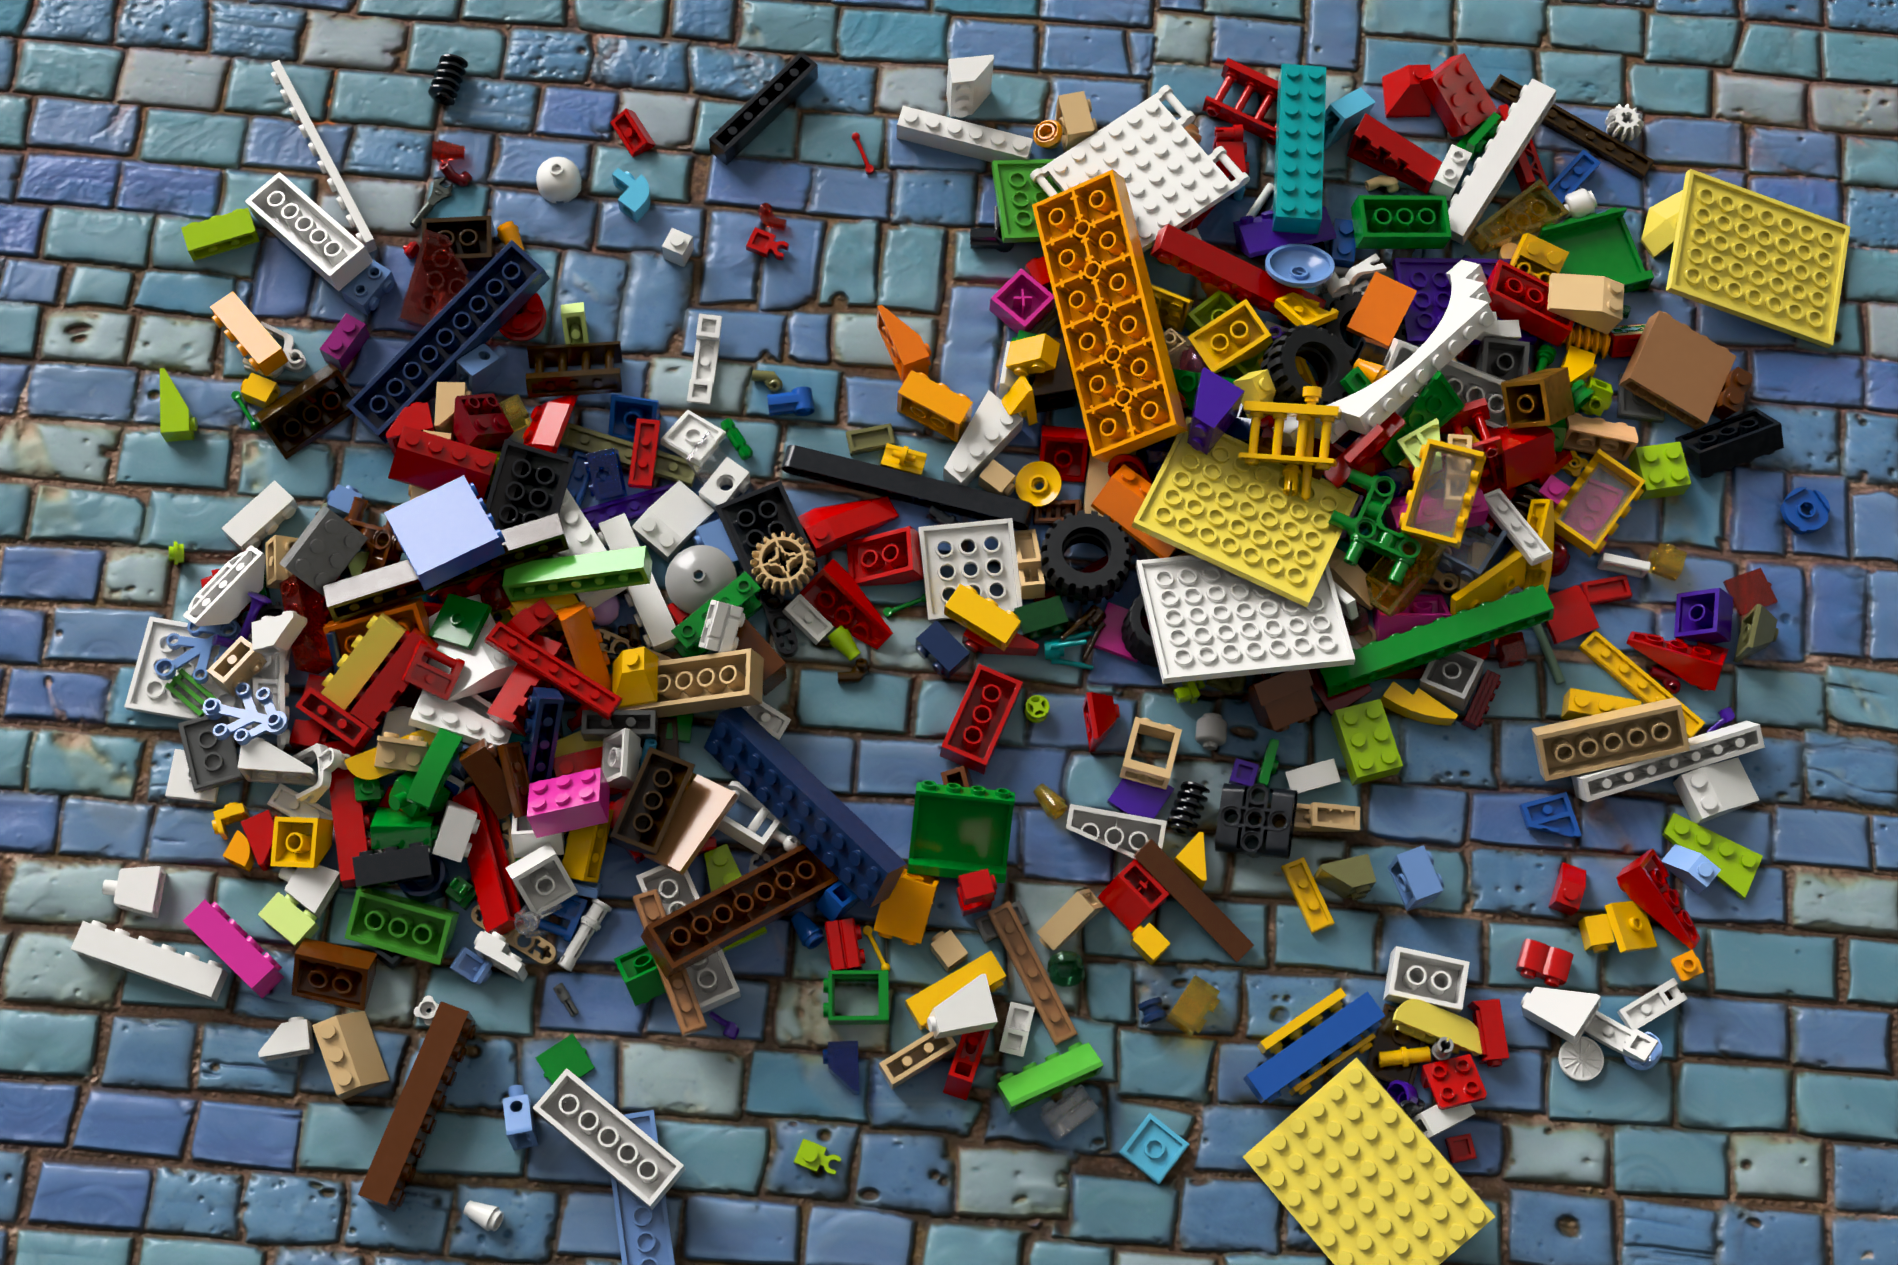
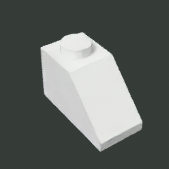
[258,1017,314,1062]

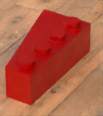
[1347,113,1442,194]
[350,627,439,730]
[487,634,568,737]

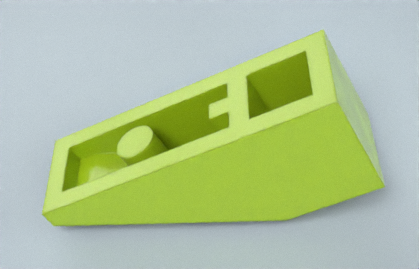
[160,368,198,442]

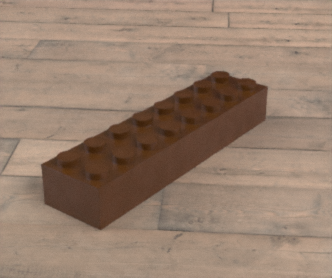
[641,844,839,979]
[358,1001,477,1212]

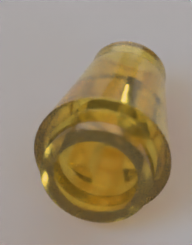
[1033,783,1068,819]

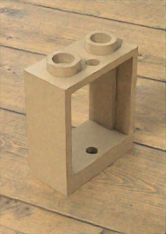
[1119,717,1182,790]

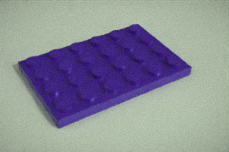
[1392,258,1537,345]

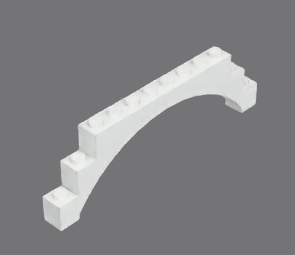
[1272,260,1496,448]

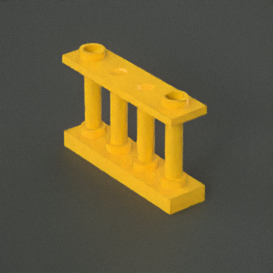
[1238,401,1342,470]
[1257,988,1376,1096]

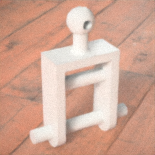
[712,781,801,855]

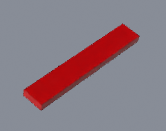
[484,621,622,720]

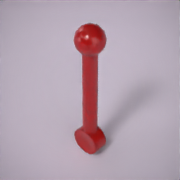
[851,132,874,175]

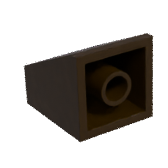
[1032,337,1077,413]

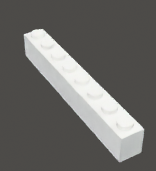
[1448,78,1556,245]
[1571,721,1765,802]

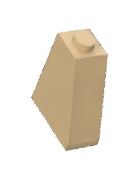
[1036,888,1105,951]

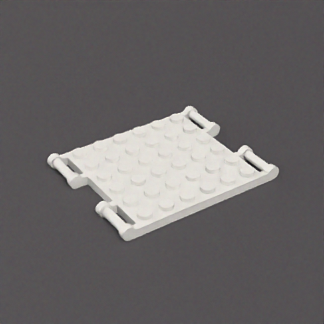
[1030,85,1250,252]

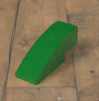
[406,728,463,810]

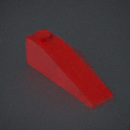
[798,496,899,559]
[795,559,893,649]
[1626,631,1729,691]

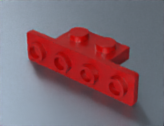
[1323,412,1406,489]

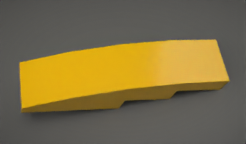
[1523,499,1554,594]

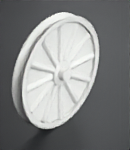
[1558,1036,1604,1082]

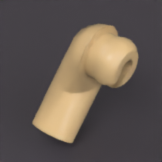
[1365,175,1399,193]

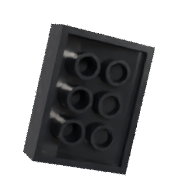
[485,439,575,530]
[715,480,818,588]

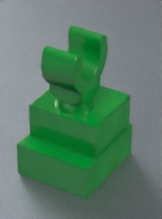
[445,875,477,911]

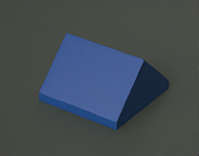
[608,394,660,442]

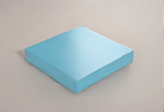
[1119,1113,1190,1185]

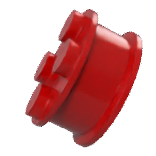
[499,293,547,342]

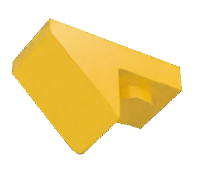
[1002,375,1038,426]

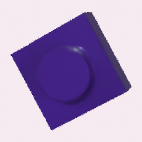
[1229,758,1259,786]

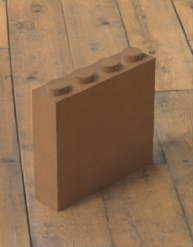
[1619,310,1736,430]

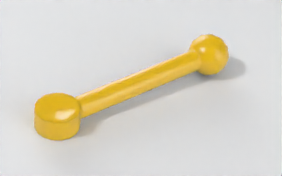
[863,925,891,972]

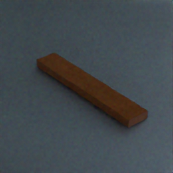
[1133,839,1254,962]

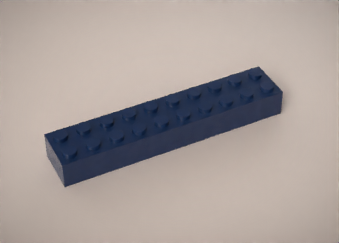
[346,240,550,444]
[704,707,907,908]

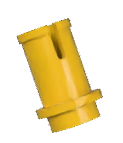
[1282,464,1301,496]

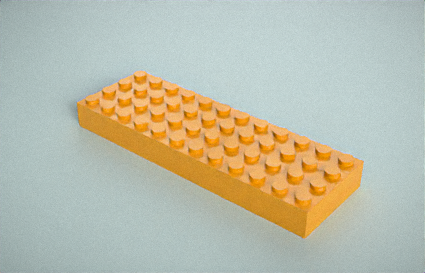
[1032,169,1188,463]

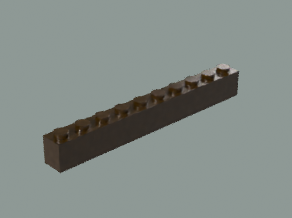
[323,513,569,622]

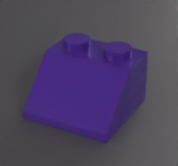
[1674,588,1734,644]

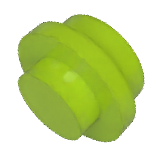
[168,541,184,565]

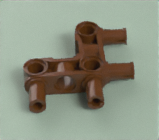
[343,496,405,602]

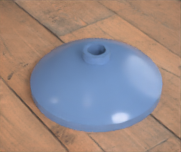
[1265,244,1335,289]

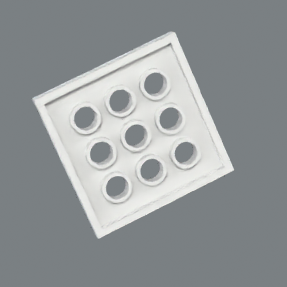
[918,518,1022,621]

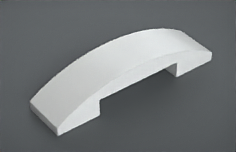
[687,314,722,405]
[1584,1011,1658,1062]

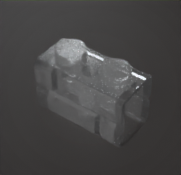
[1039,1085,1099,1141]

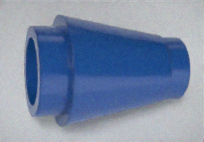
[791,912,824,950]

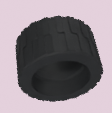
[1121,593,1159,668]

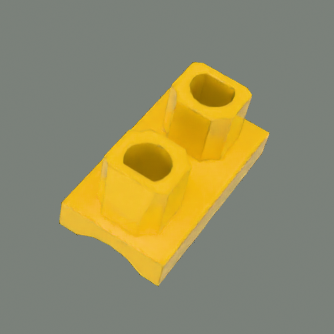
[880,443,927,476]

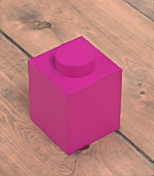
[1539,474,1571,510]

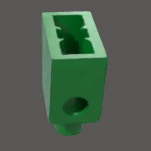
[388,771,451,818]

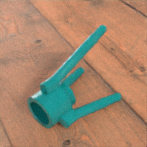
[1044,630,1096,670]

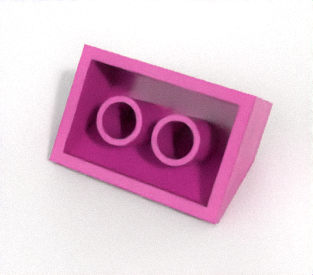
[1372,595,1451,641]

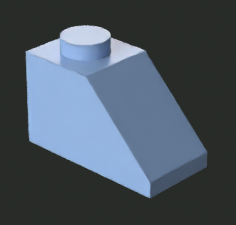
[1661,844,1721,894]

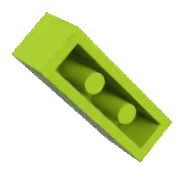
[181,208,260,261]

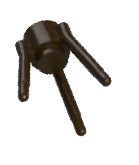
[1060,605,1106,660]

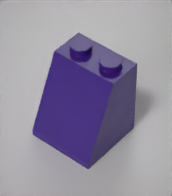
[1187,367,1244,455]

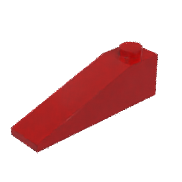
[1616,848,1701,949]

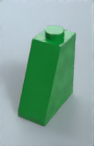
[370,807,439,849]

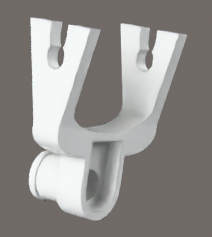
[1325,253,1387,298]
[242,322,306,378]
[292,743,351,804]

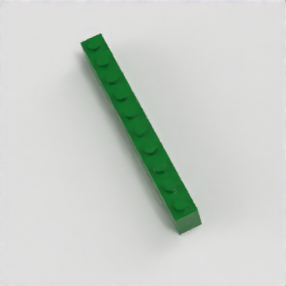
[1317,584,1554,698]

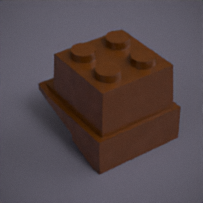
[1241,669,1318,732]

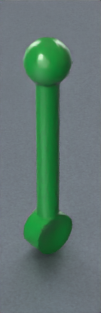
[231,391,260,431]
[883,593,926,618]

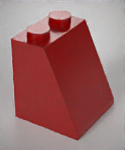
[1480,426,1557,490]

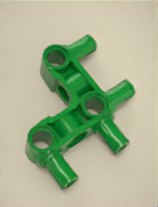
[1328,468,1421,586]

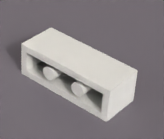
[221,480,298,552]

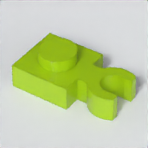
[793,1138,841,1175]

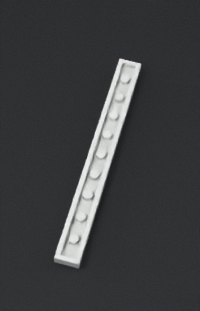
[270,60,377,253]

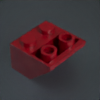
[453,393,514,449]

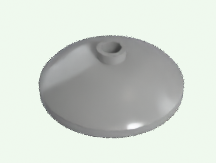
[665,545,737,614]

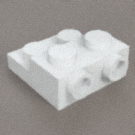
[474,931,528,982]

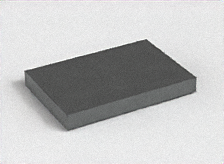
[178,715,244,793]

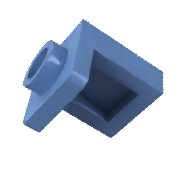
[449,947,493,985]

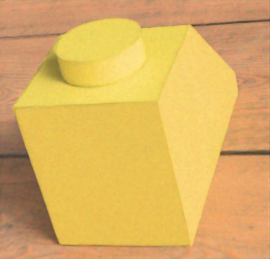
[1233,369,1276,419]

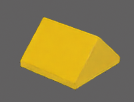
[1174,832,1207,890]

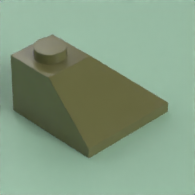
[1733,604,1779,663]

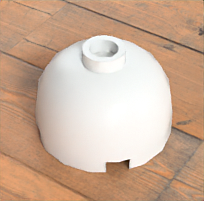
[536,157,582,203]

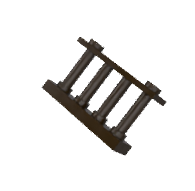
[526,341,622,398]

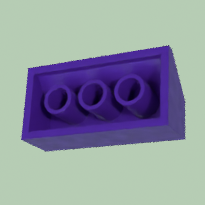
[1233,205,1336,258]

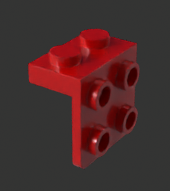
[1420,1054,1487,1110]

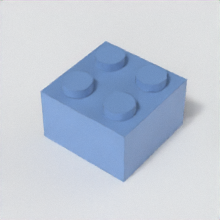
[1388,845,1444,911]

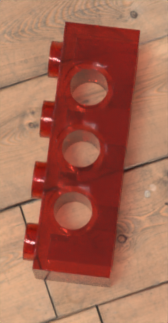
[279,574,333,674]

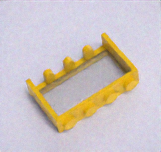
[1398,438,1486,549]
[1554,449,1646,558]

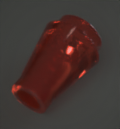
[432,140,465,162]

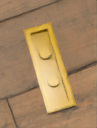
[1281,857,1335,934]

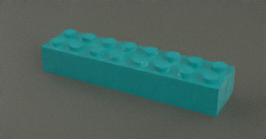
[1272,63,1326,234]

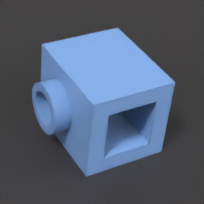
[326,484,365,518]

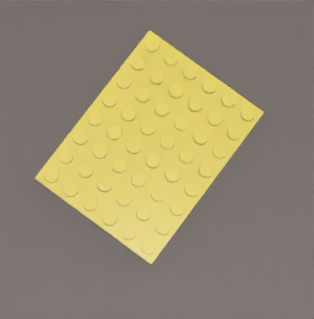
[1666,169,1850,348]
[1131,416,1359,608]
[1243,1057,1495,1265]

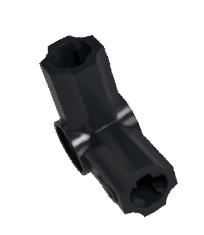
[970,206,1014,253]

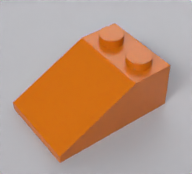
[877,305,932,384]

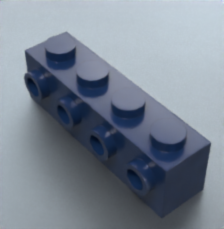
[521,687,564,783]

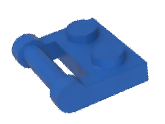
[525,895,588,943]

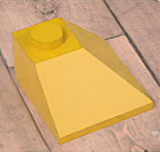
[612,647,658,709]

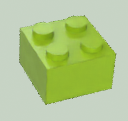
[1628,442,1691,501]

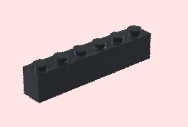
[709,51,818,165]

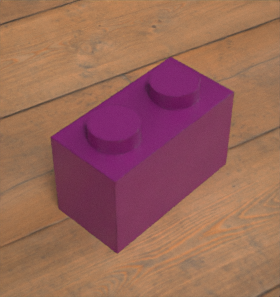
[320,313,370,372]

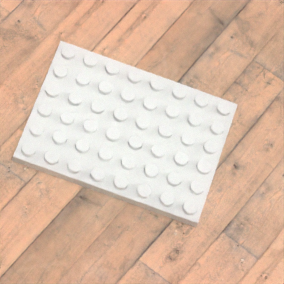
[1136,555,1355,684]

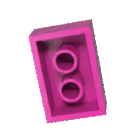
[527,767,610,838]

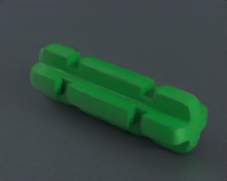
[721,418,753,460]

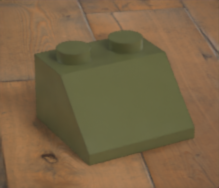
[1313,854,1376,900]

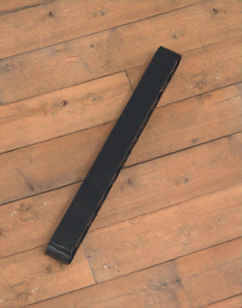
[781,445,1034,530]

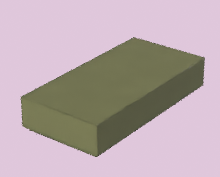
[846,423,896,456]

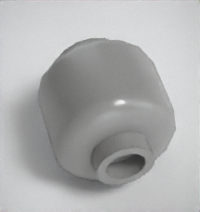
[1195,713,1228,750]

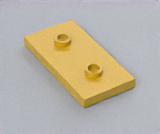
[1450,550,1526,616]

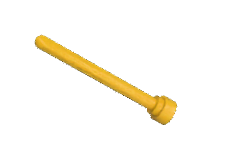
[1301,386,1322,501]

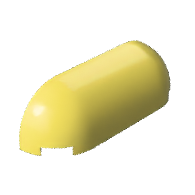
[1392,999,1482,1056]

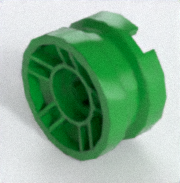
[1571,379,1595,415]

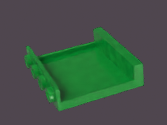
[1537,207,1654,293]
[907,780,1015,884]

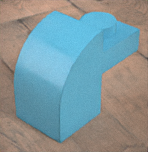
[612,168,651,223]

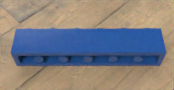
[1244,991,1385,1104]

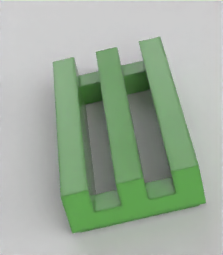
[165,669,216,717]

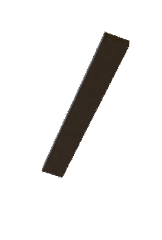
[1488,74,1654,180]

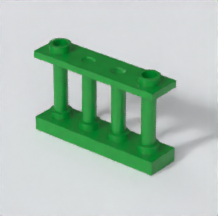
[671,571,763,658]

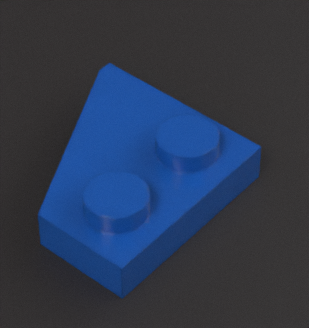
[1519,792,1582,839]

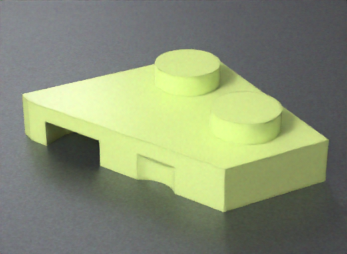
[1397,418,1443,476]

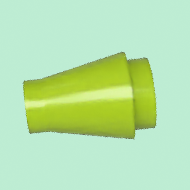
[827,625,861,662]

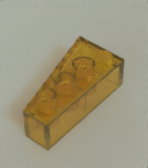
[1467,179,1570,256]

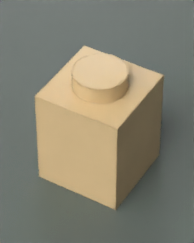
[978,459,1016,497]
[930,930,968,973]

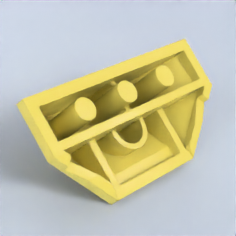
[1640,190,1683,259]

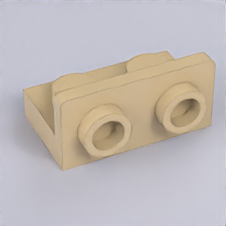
[374,732,429,772]

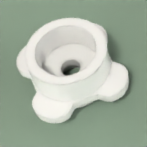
[414,996,439,1026]

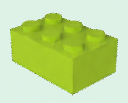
[1330,699,1403,786]

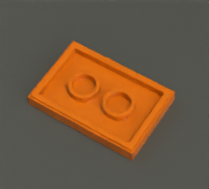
[1346,271,1417,348]

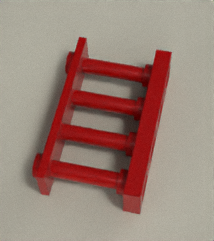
[1202,58,1278,145]
[1407,398,1503,480]

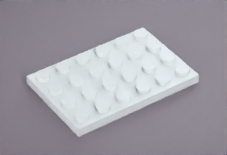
[124,616,293,734]

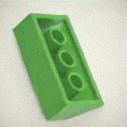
[345,888,459,965]
[996,1042,1104,1115]

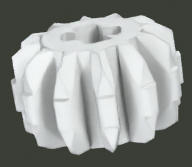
[1605,104,1644,142]

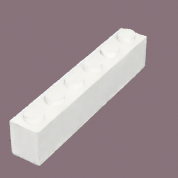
[896,106,1033,162]
[597,513,679,653]
[71,920,228,1002]

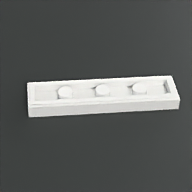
[1484,488,1553,566]

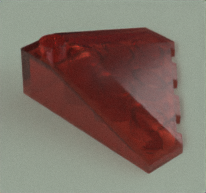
[398,229,492,346]

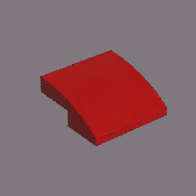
[1543,585,1600,644]

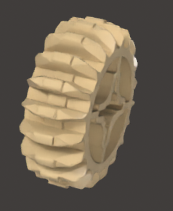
[750,531,815,596]

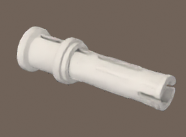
[557,898,612,972]

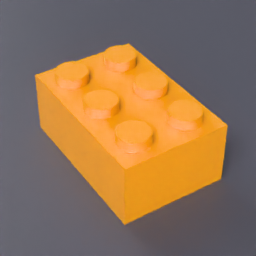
[897,370,973,443]

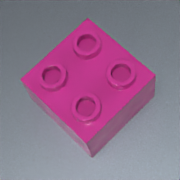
[989,268,1055,334]

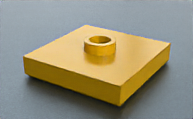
[1605,901,1658,953]

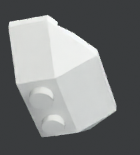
[183,546,266,627]

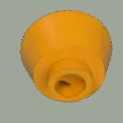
[1033,120,1062,149]

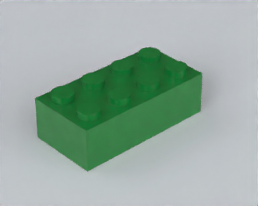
[1351,195,1452,249]

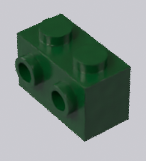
[1014,595,1069,642]

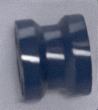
[1138,997,1168,1025]

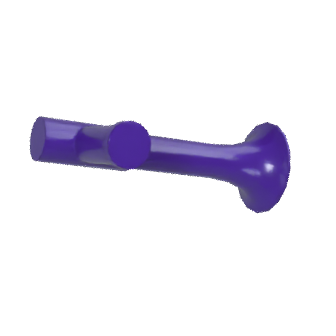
[212,592,272,648]

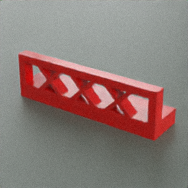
[1496,104,1549,193]

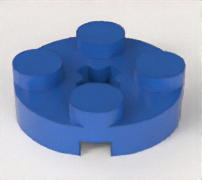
[1780,487,1830,535]

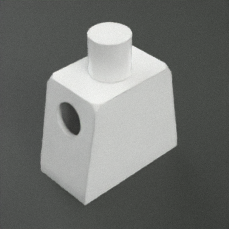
[278,865,341,919]
[102,866,166,918]

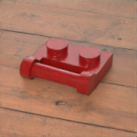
[401,640,465,701]

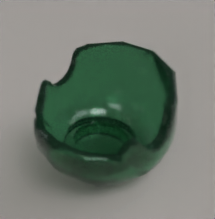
[1047,950,1085,987]

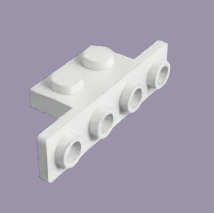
[252,652,290,751]

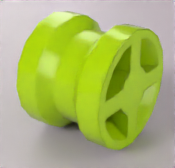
[1024,695,1050,723]

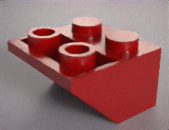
[1097,859,1169,933]

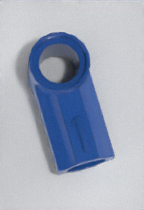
[767,387,815,416]

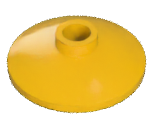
[1015,461,1062,507]

